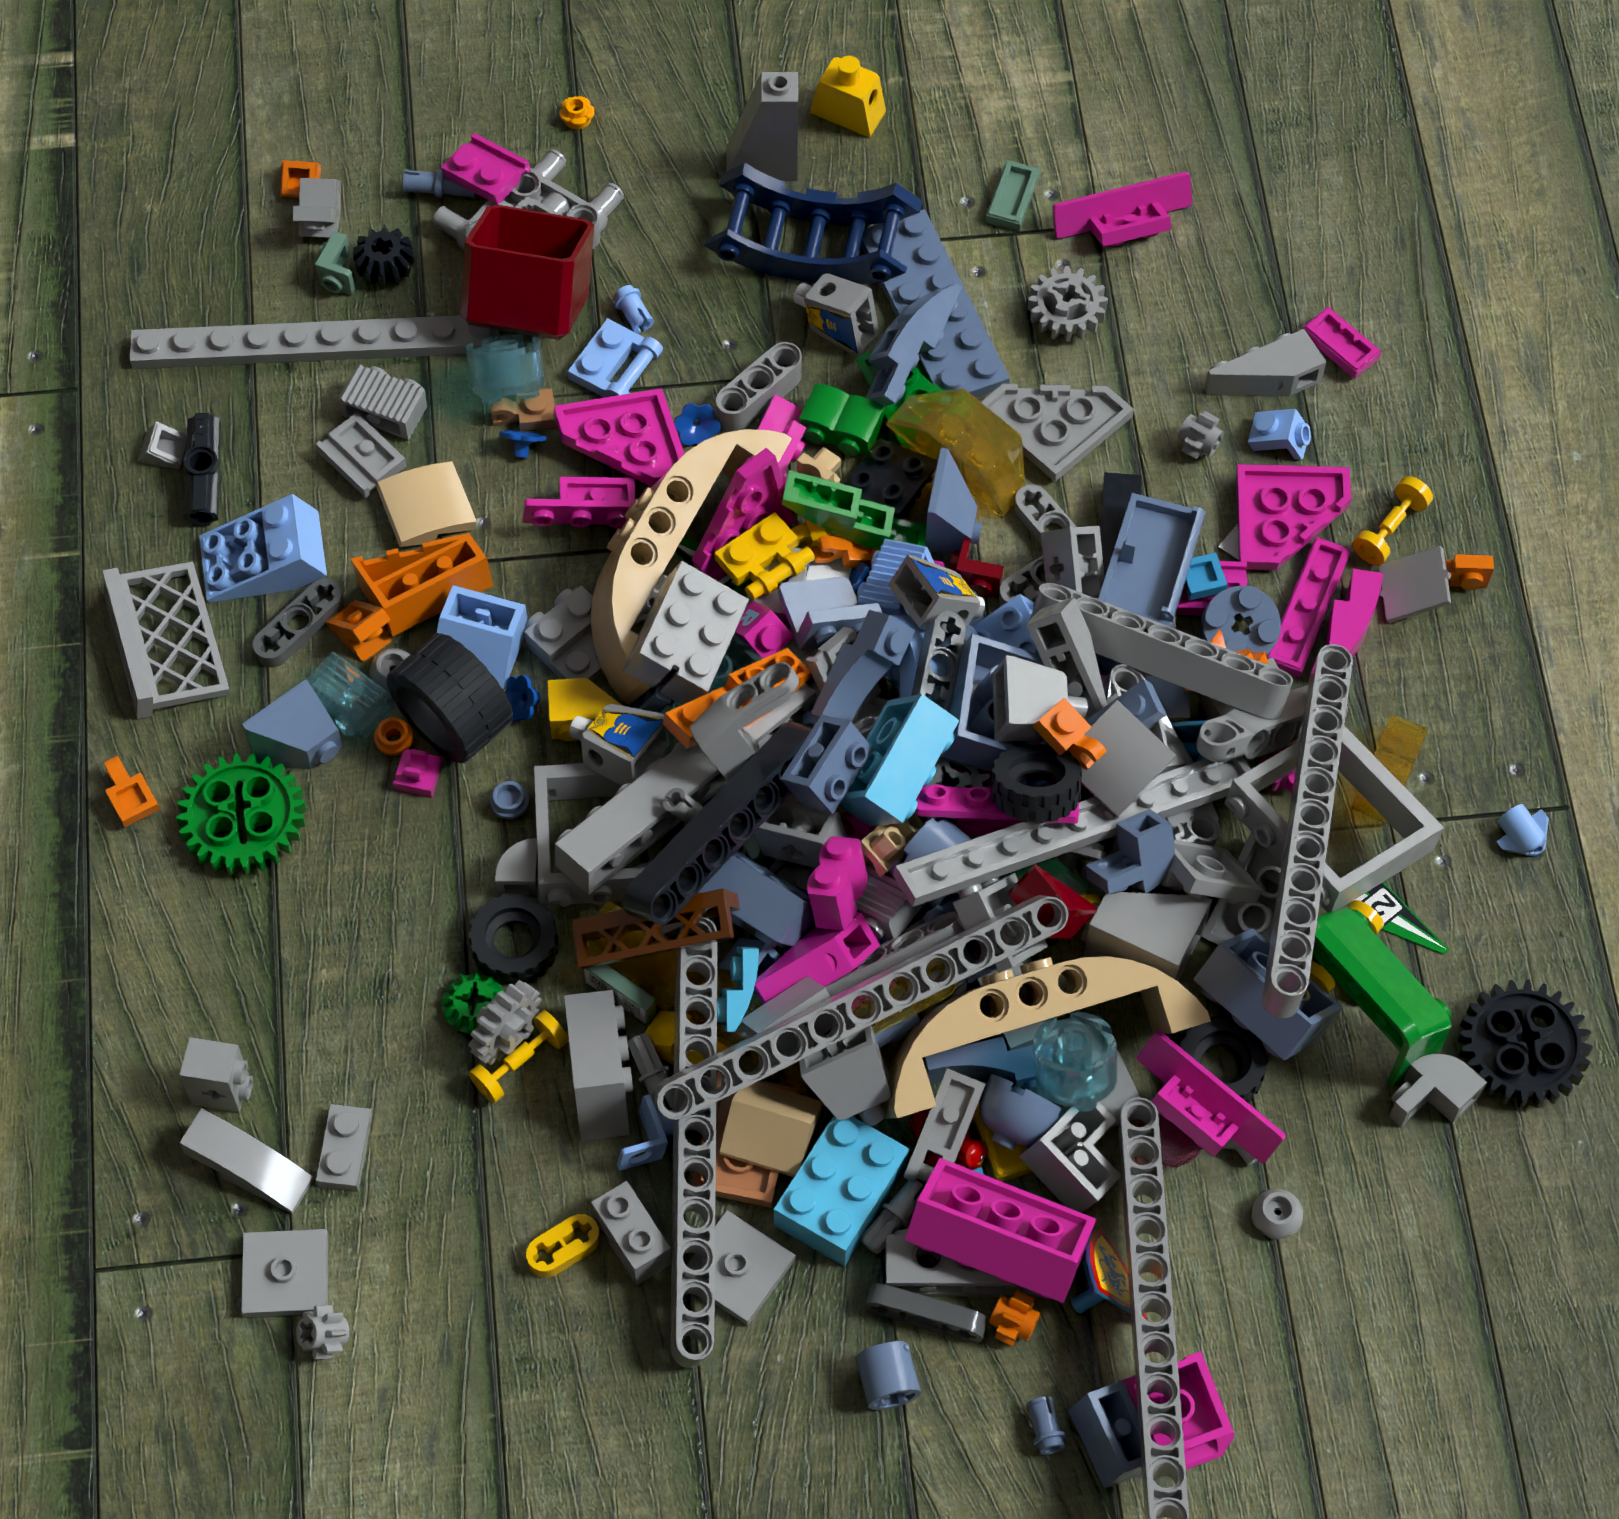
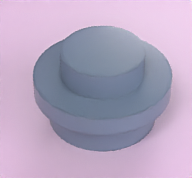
[490,781,529,820]

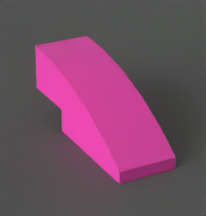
[1326,569,1383,658]

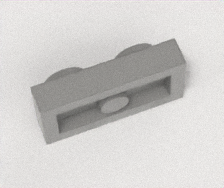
[316,1104,373,1191]

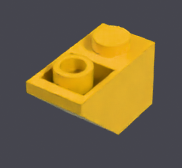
[548,678,621,741]

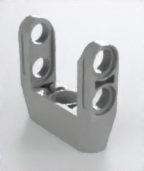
[690,662,799,781]

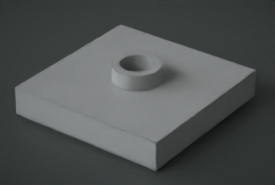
[686,1210,796,1326]
[242,1229,329,1318]

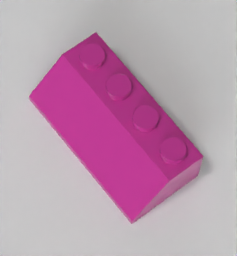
[905,1158,1096,1303]

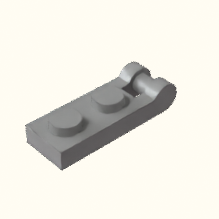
[904,1069,986,1182]

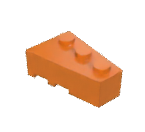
[351,533,494,637]

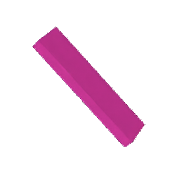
[1267,537,1351,678]

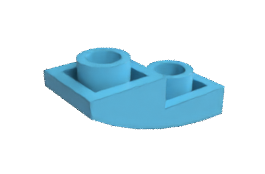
[717,947,759,1032]

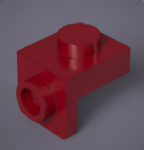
[949,539,1004,598]

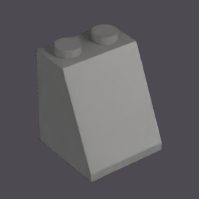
[1081,892,1212,981]

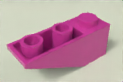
[754,913,880,1005]

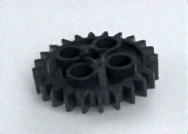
[1457,980,1593,1109]

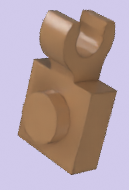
[491,388,557,431]

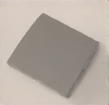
[1068,700,1176,818]

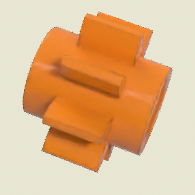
[989,1290,1041,1346]

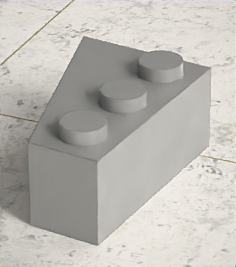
[564,990,633,1141]

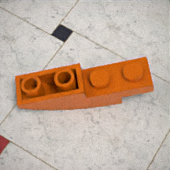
[662,648,812,749]

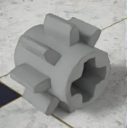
[1177,411,1224,459]
[296,1305,349,1359]

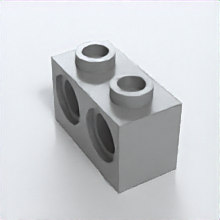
[591,1181,672,1286]

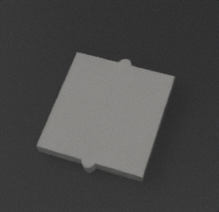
[1379,546,1451,623]

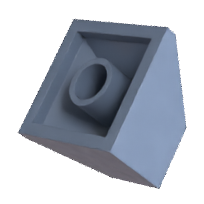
[925,448,983,555]
[242,679,343,769]

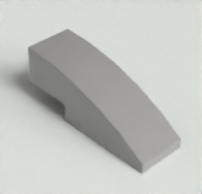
[179,1108,314,1214]

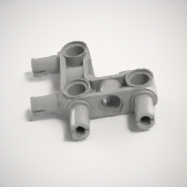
[433,149,624,250]

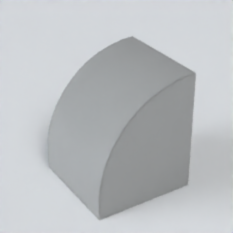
[495,838,539,898]

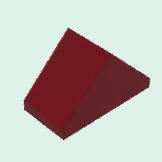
[1008,864,1097,939]

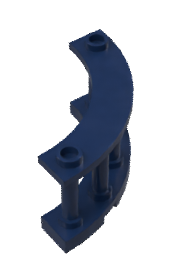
[704,163,922,284]

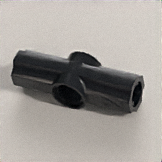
[183,413,222,526]

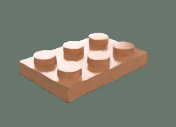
[691,1072,798,1208]

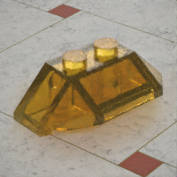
[886,388,1025,518]

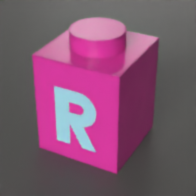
[733,601,794,660]

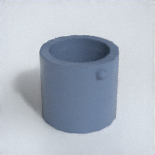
[855,1341,921,1410]

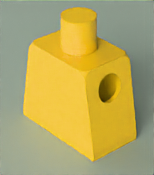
[810,56,886,138]

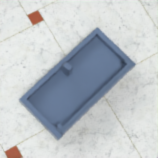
[1098,493,1206,627]

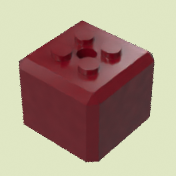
[460,205,594,340]

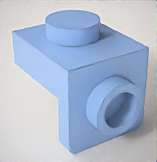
[1248,409,1311,460]

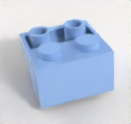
[437,585,528,690]

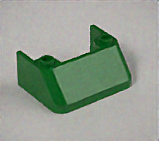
[1291,907,1452,1088]

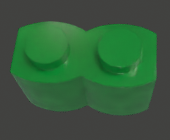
[798,384,884,456]

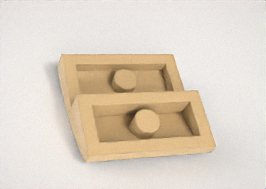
[376,461,477,547]

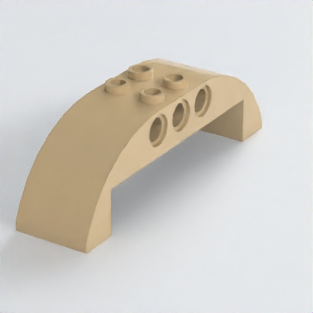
[591,429,792,705]
[883,956,1211,1119]

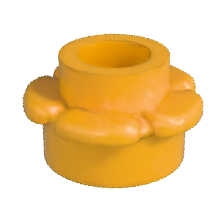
[559,96,594,130]

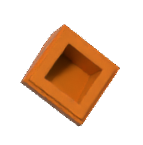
[280,160,321,198]

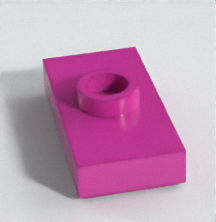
[1303,307,1382,379]

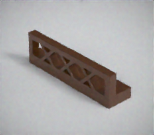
[572,888,740,969]

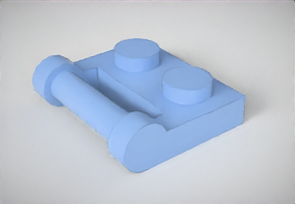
[568,318,663,398]

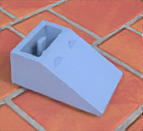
[199,494,327,602]

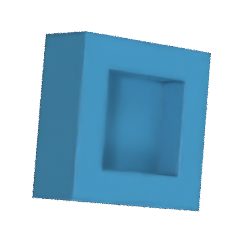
[1184,553,1228,601]

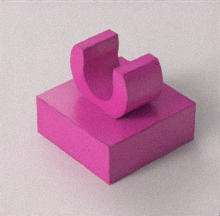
[393,749,443,798]

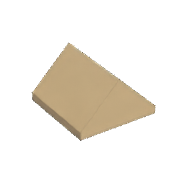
[720,1082,824,1177]

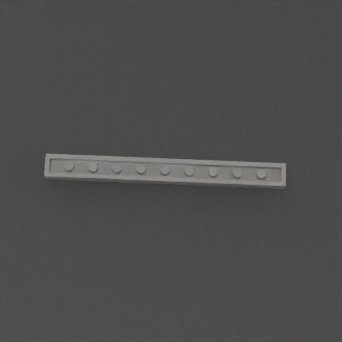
[130,315,500,369]
[893,756,1251,907]

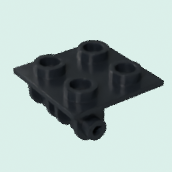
[844,438,938,519]

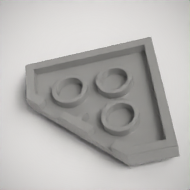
[976,384,1134,482]

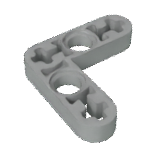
[999,485,1076,606]

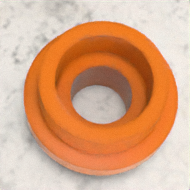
[374,717,413,755]

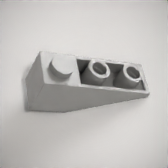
[1204,329,1326,396]

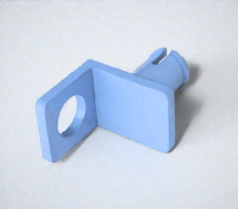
[617,1094,674,1170]

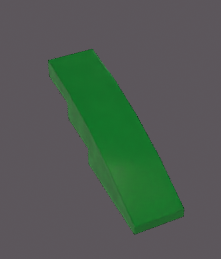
[781,470,926,551]

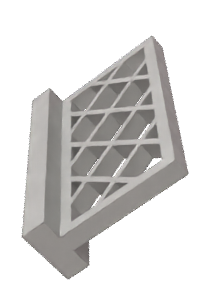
[102,561,229,719]

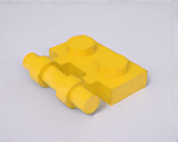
[715,512,815,600]

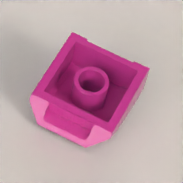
[1122,1351,1235,1470]

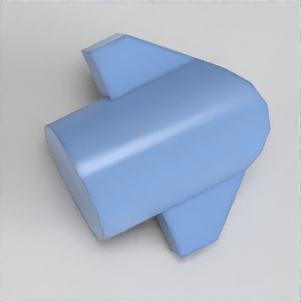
[1496,804,1549,856]

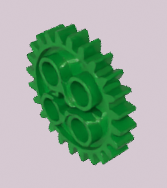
[176,753,307,875]

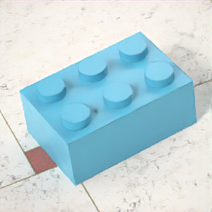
[838,694,960,827]
[774,1116,910,1267]

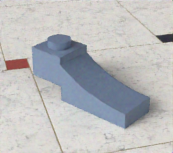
[811,610,915,722]
[924,1036,1056,1095]

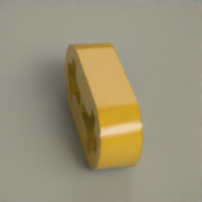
[526,1214,600,1278]

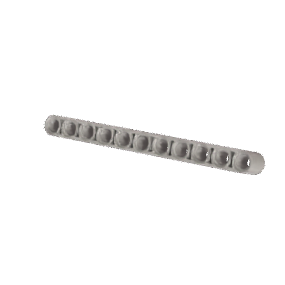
[1262,644,1353,1018]
[653,895,1068,1120]
[671,916,717,1368]
[1118,1097,1189,1519]

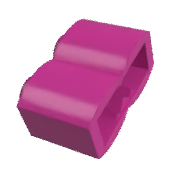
[807,836,868,931]

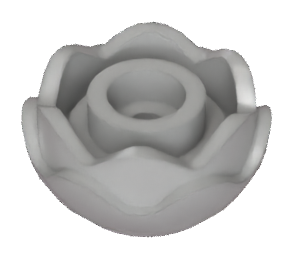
[369,648,410,694]
[1251,1188,1303,1240]

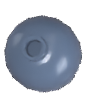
[980,1074,1065,1151]

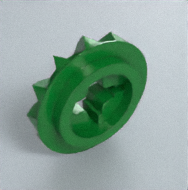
[441,971,504,1034]

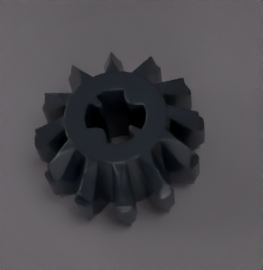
[352,224,415,289]

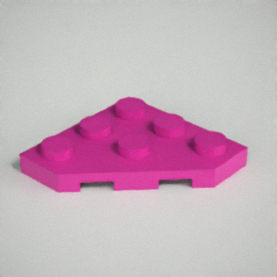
[553,388,684,487]
[692,448,794,582]
[1236,464,1351,570]

